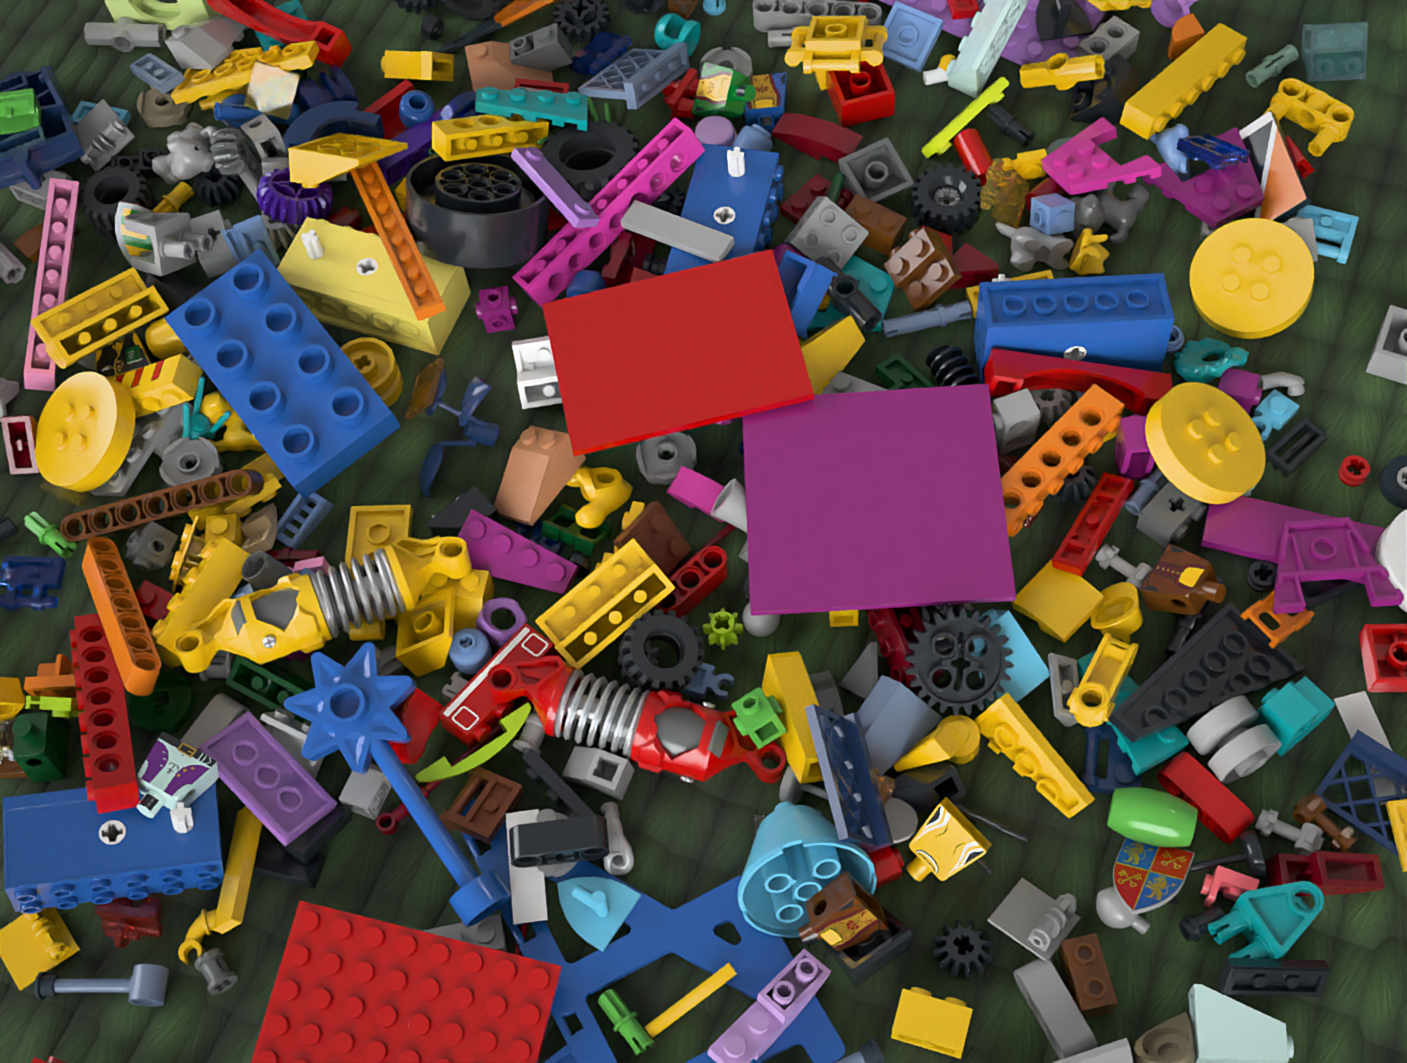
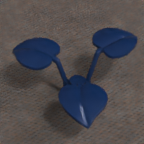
[419,369,499,498]

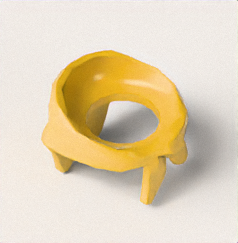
[1069,228,1109,275]

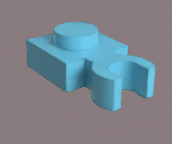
[1252,389,1300,442]

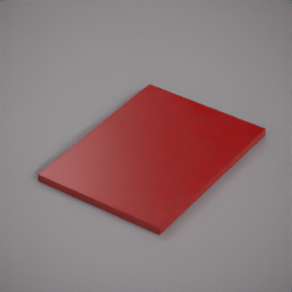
[542,249,814,457]

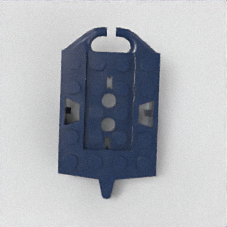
[0,66,85,190]

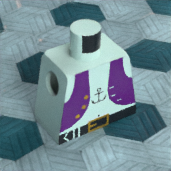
[136,732,219,818]

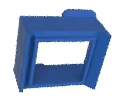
[778,250,838,340]

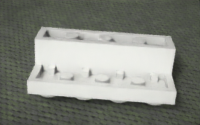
[512,336,562,409]

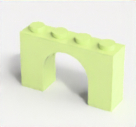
[104,0,220,30]

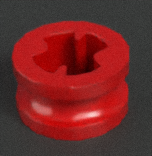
[1338,455,1370,487]

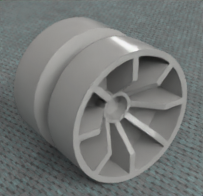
[1186,695,1281,784]

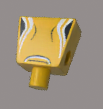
[906,797,992,882]

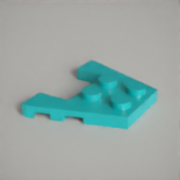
[806,255,895,334]

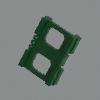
[541,504,612,556]

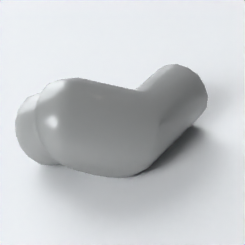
[1258,372,1305,396]

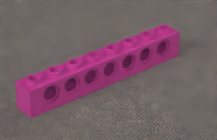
[512,118,705,309]

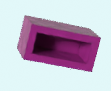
[1113,415,1155,480]

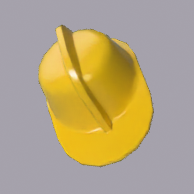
[1090,582,1143,644]

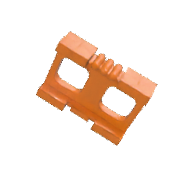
[1240,590,1315,649]

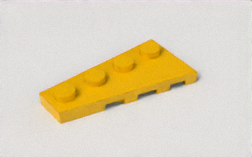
[974,692,1095,818]

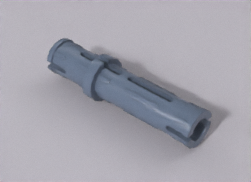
[882,300,972,338]

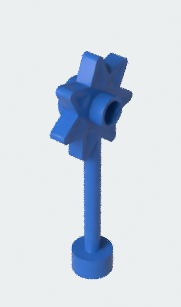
[284,642,512,928]

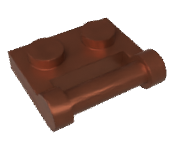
[439,766,524,844]

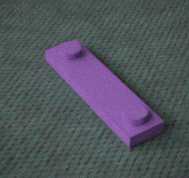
[511,147,600,228]

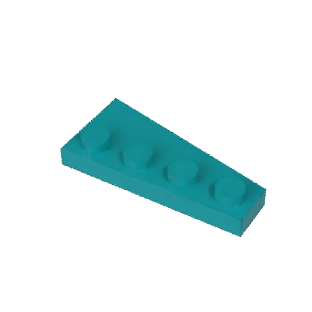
[475,87,587,131]
[1077,650,1190,776]

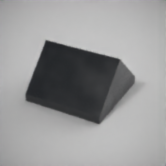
[145,271,203,321]
[823,906,913,988]

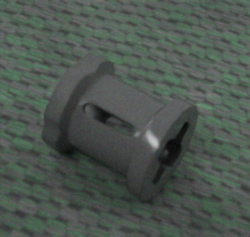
[194,948,238,995]

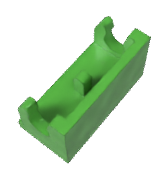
[0,88,41,135]

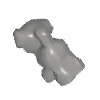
[152,126,218,185]

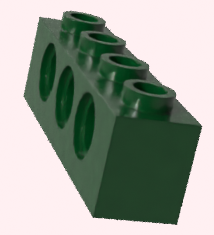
[225,655,316,723]

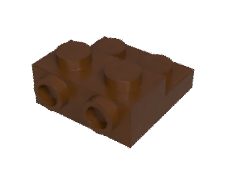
[884,227,962,312]

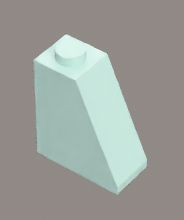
[1188,984,1294,1063]

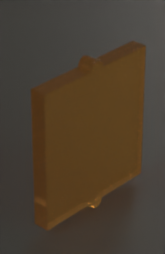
[405,358,445,420]

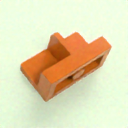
[24,654,82,698]

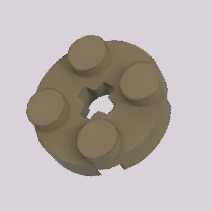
[137,86,192,128]

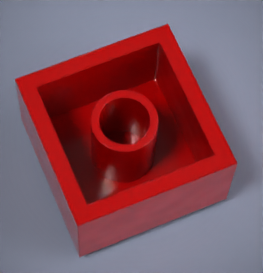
[826,61,895,127]

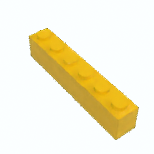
[1120,23,1247,140]

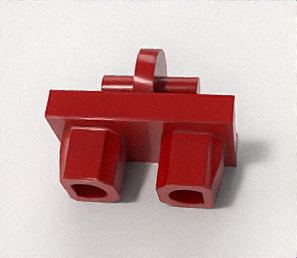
[662,68,700,121]

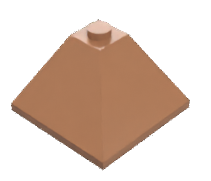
[465,41,554,116]

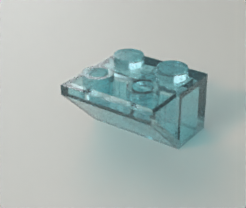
[1302,21,1368,82]

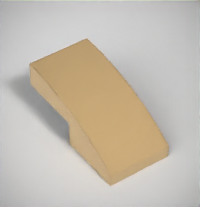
[241,503,278,555]

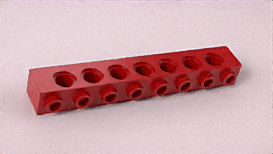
[69,613,140,814]

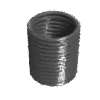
[241,550,293,590]

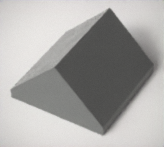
[838,137,914,203]

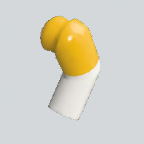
[923,54,956,85]

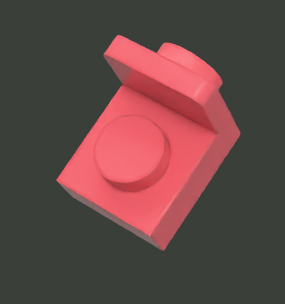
[1200,865,1259,908]

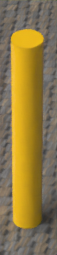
[645,963,737,1038]

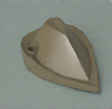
[1134,1012,1196,1063]

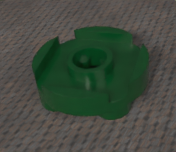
[129,670,196,734]

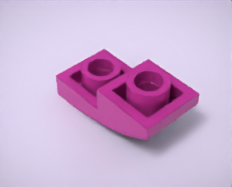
[666,466,725,523]

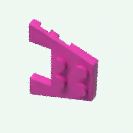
[1042,117,1161,195]

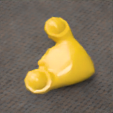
[566,465,633,529]

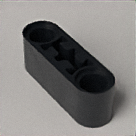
[509,816,610,868]

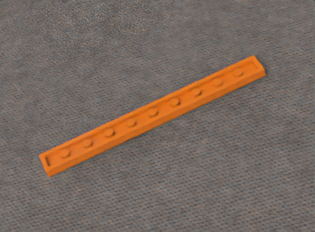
[350,161,446,321]

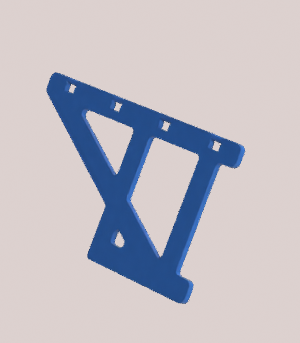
[461,799,845,1063]

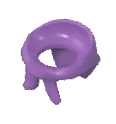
[1151,0,1198,29]
[476,597,527,649]

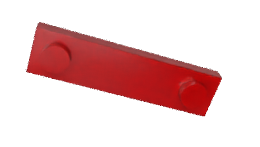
[1051,472,1134,576]

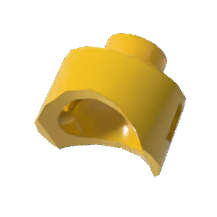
[937,714,980,764]

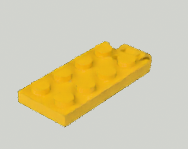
[345,505,413,641]

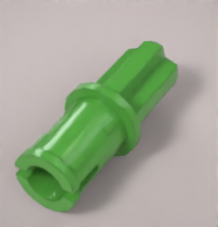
[24,511,77,559]
[597,989,655,1056]

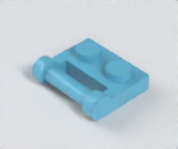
[1296,205,1359,264]

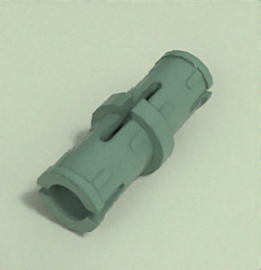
[1246,44,1299,88]

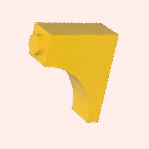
[381,50,454,82]

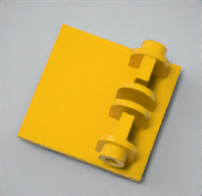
[169,515,205,592]
[0,907,80,991]

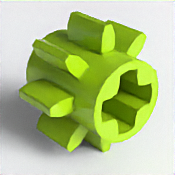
[703,608,743,650]

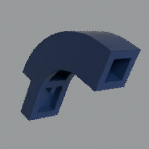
[283,101,385,157]

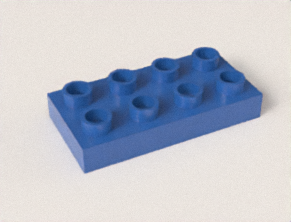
[164,248,401,500]

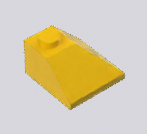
[395,586,455,677]

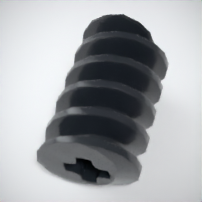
[925,345,979,387]

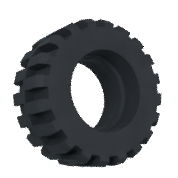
[540,119,642,216]

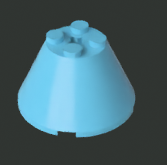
[737,802,877,938]

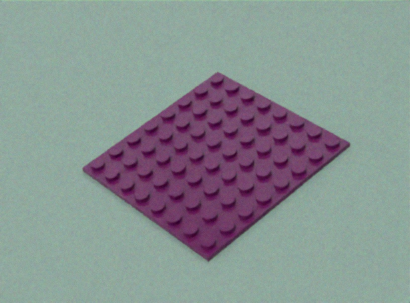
[742,384,1016,616]

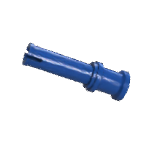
[214,102,300,126]

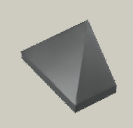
[839,642,878,706]

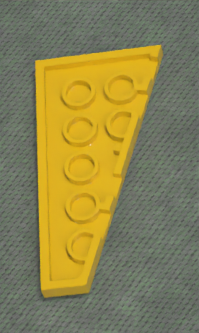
[170,41,320,104]

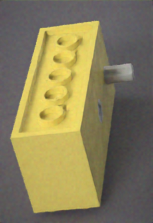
[277,217,471,356]

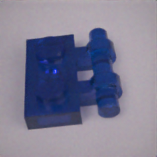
[568,32,633,75]
[0,556,67,611]

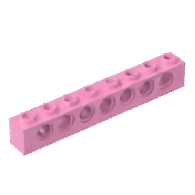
[24,178,79,391]

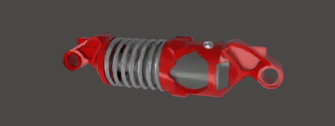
[487,655,786,784]

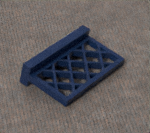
[805,704,894,854]
[1314,730,1407,857]

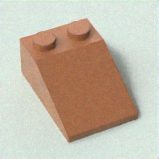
[494,426,586,526]

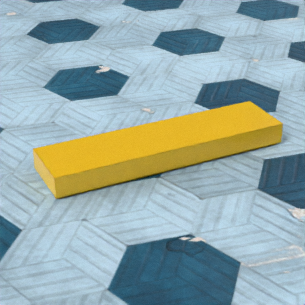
[213,806,262,934]

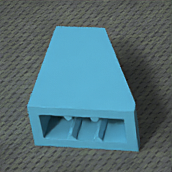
[973,609,1050,708]

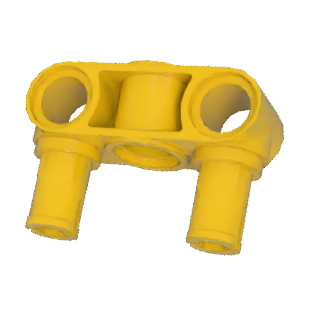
[1263,78,1354,157]

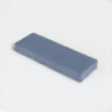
[129,53,185,94]

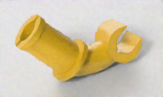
[178,909,217,965]

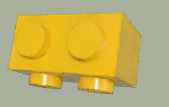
[891,987,973,1059]

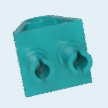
[1208,881,1324,959]

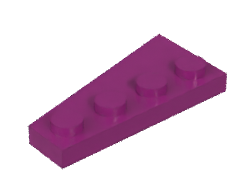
[457,509,580,594]

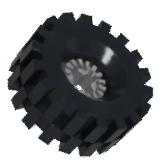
[911,163,983,236]

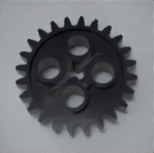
[904,606,1014,716]

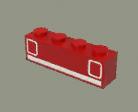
[438,623,556,749]

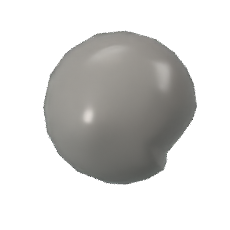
[742,602,781,637]
[1096,886,1150,934]

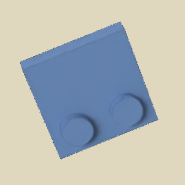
[882,1,945,73]

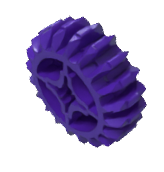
[256,167,333,226]

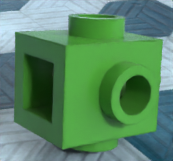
[731,687,787,749]

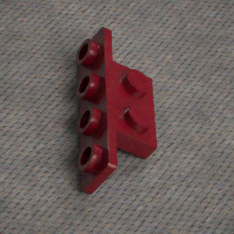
[602,231,658,288]

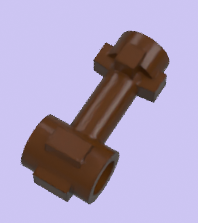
[1292,794,1358,853]

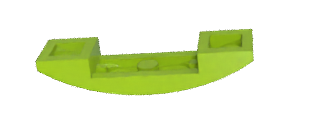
[415,703,531,782]

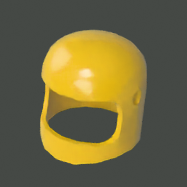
[145,317,190,360]

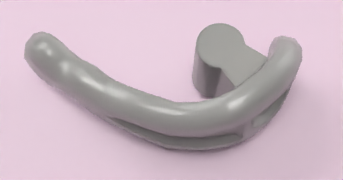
[600,802,634,876]

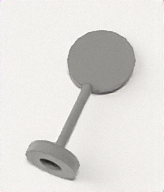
[779,765,918,843]

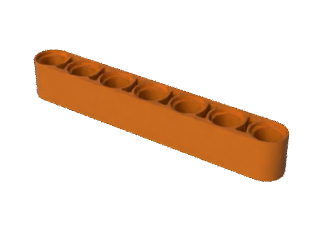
[82,536,161,696]

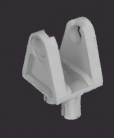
[124,213,213,276]

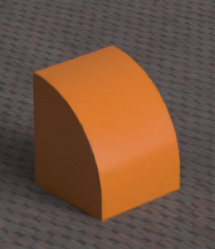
[1168,13,1205,60]

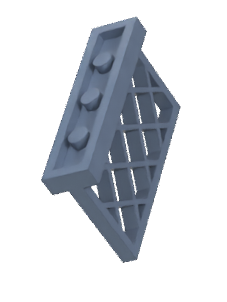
[578,42,690,110]

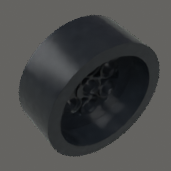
[406,154,550,268]

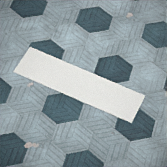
[1334,691,1407,805]
[506,809,548,925]

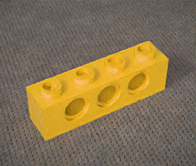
[432,113,549,161]

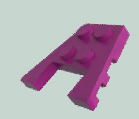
[1142,127,1265,229]
[1272,517,1404,614]

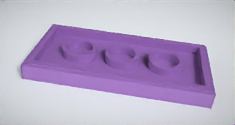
[197,711,337,847]

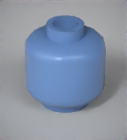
[732,124,773,152]
[448,628,492,675]

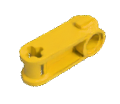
[1067,632,1139,727]

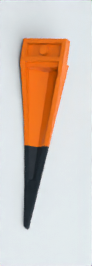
[434,0,561,54]

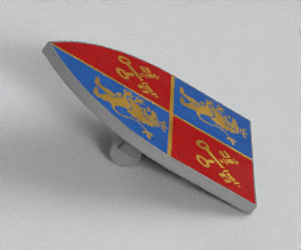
[1113,838,1195,915]

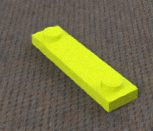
[921,77,1009,158]

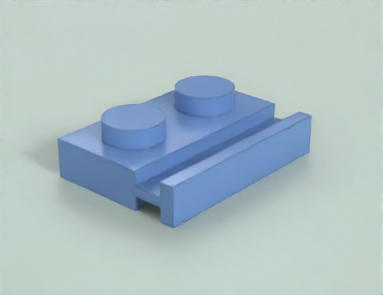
[221,215,281,266]

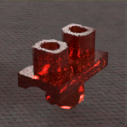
[95,897,164,948]

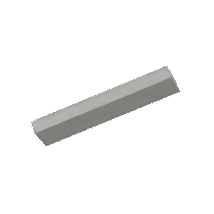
[620,200,735,263]

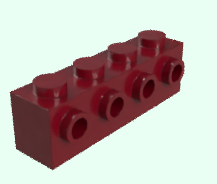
[865,606,945,695]

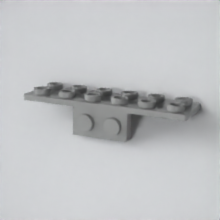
[90,353,204,496]

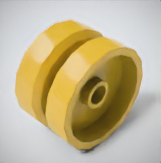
[340,338,404,407]

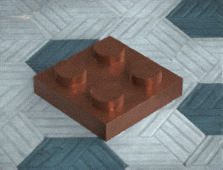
[613,501,692,576]

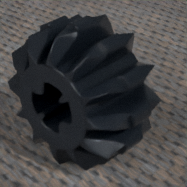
[194,162,243,209]
[1048,457,1096,505]
[933,919,993,981]

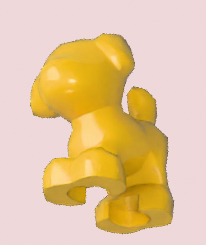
[200,390,266,453]

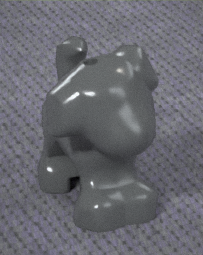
[1069,181,1149,245]

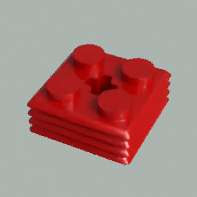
[1359,624,1407,692]

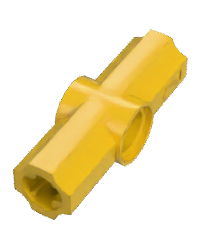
[1019,53,1105,90]

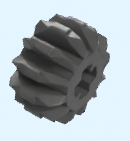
[210,128,251,176]

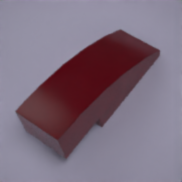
[771,112,863,164]
[1265,851,1385,896]

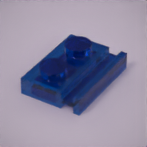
[1177,133,1250,170]

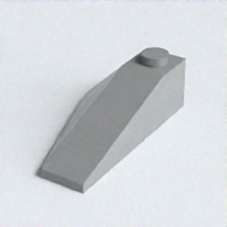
[165,14,249,69]

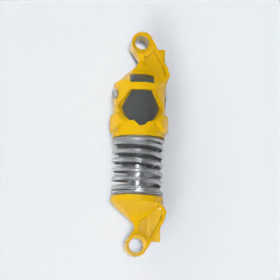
[174,536,472,673]

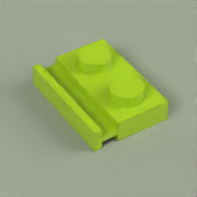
[25,696,85,717]

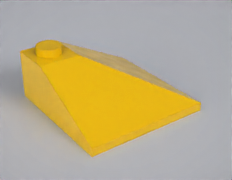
[288,132,408,188]

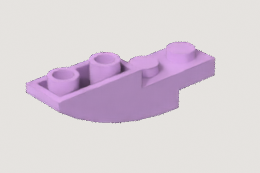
[708,949,831,1063]

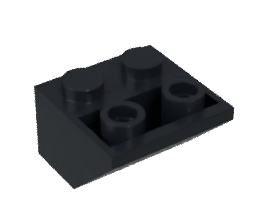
[1069,54,1140,125]

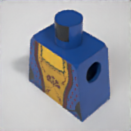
[742,72,787,134]

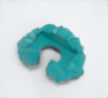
[1174,337,1249,384]

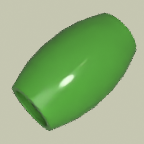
[1106,787,1198,848]

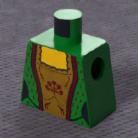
[692,62,756,119]

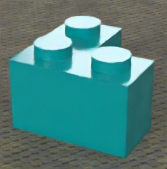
[1253,676,1335,757]

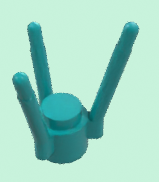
[182,377,231,440]

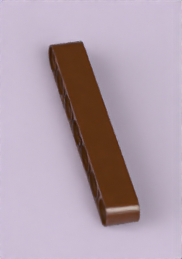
[60,469,264,541]

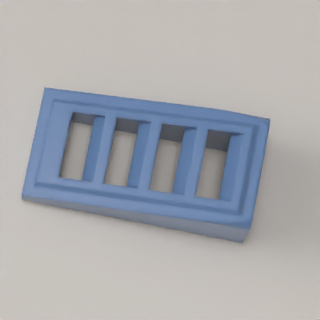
[276,492,334,550]

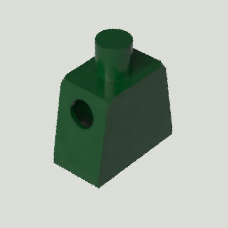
[12,712,70,783]

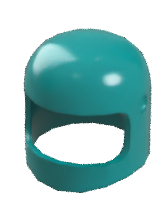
[654,13,701,58]

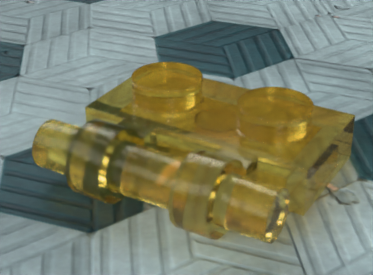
[980,158,1030,229]

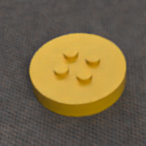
[1190,218,1314,339]
[34,372,135,492]
[1145,382,1266,504]

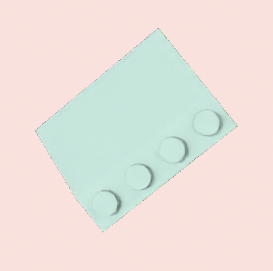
[946,0,1028,98]

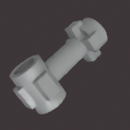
[1095,544,1152,594]
[1254,809,1324,855]

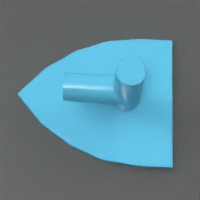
[557,877,641,952]

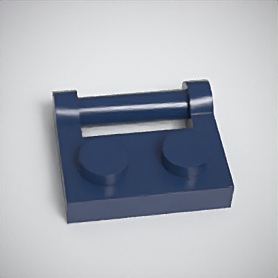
[1079,724,1142,795]

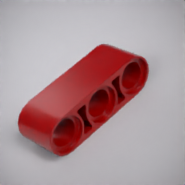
[654,546,729,619]
[1156,751,1255,844]

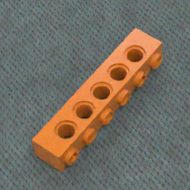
[1001,384,1124,537]

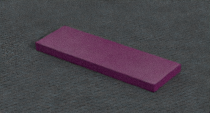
[1201,496,1386,584]

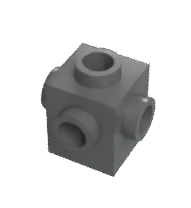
[125,521,178,572]

